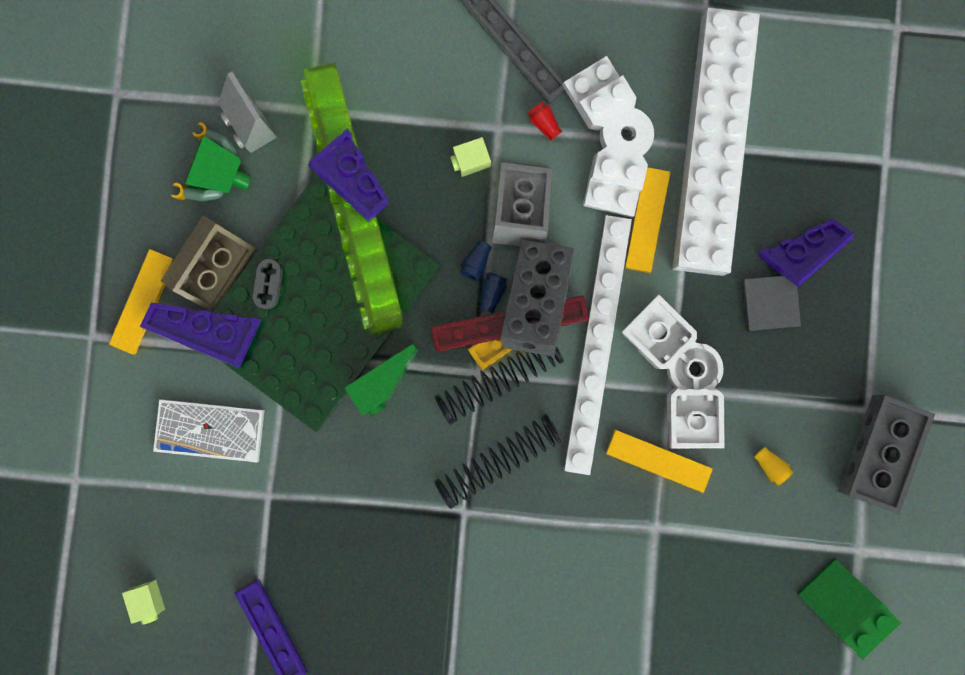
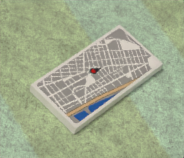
[153,399,265,462]

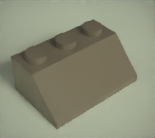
[161,215,256,312]

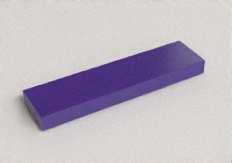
[234,579,308,675]

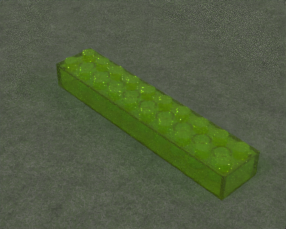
[300,62,403,335]

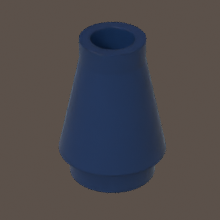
[460,241,492,281]
[479,273,508,313]

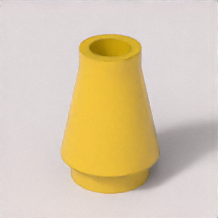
[754,447,793,486]

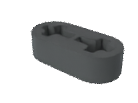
[253,259,283,309]

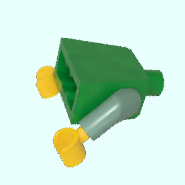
[171,122,251,202]

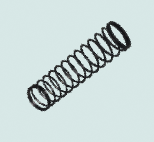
[434,347,564,425]
[434,414,563,509]

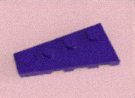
[140,303,261,368]

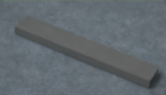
[459,0,565,105]

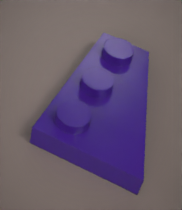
[308,128,389,222]
[759,219,854,287]

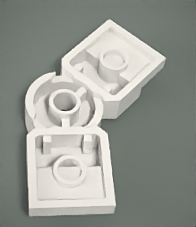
[562,56,654,218]
[621,295,724,448]

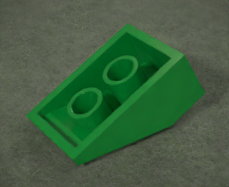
[344,344,419,416]
[797,558,901,660]

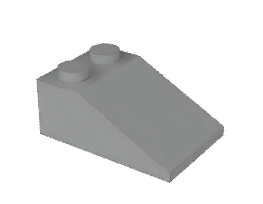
[218,71,277,153]
[492,162,552,247]

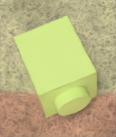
[450,137,491,177]
[122,580,165,625]

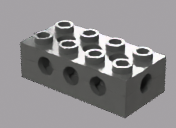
[501,240,574,357]
[838,395,935,515]

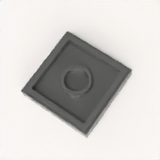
[742,276,801,331]

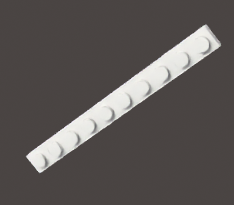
[564,215,632,475]

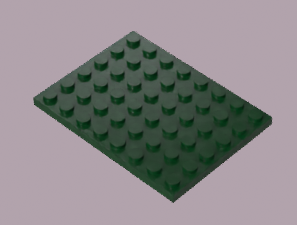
[212,174,441,432]

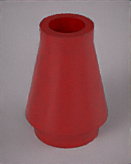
[527,101,562,141]

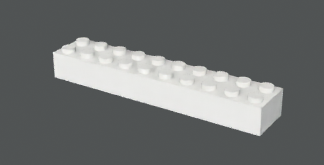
[672,8,760,276]

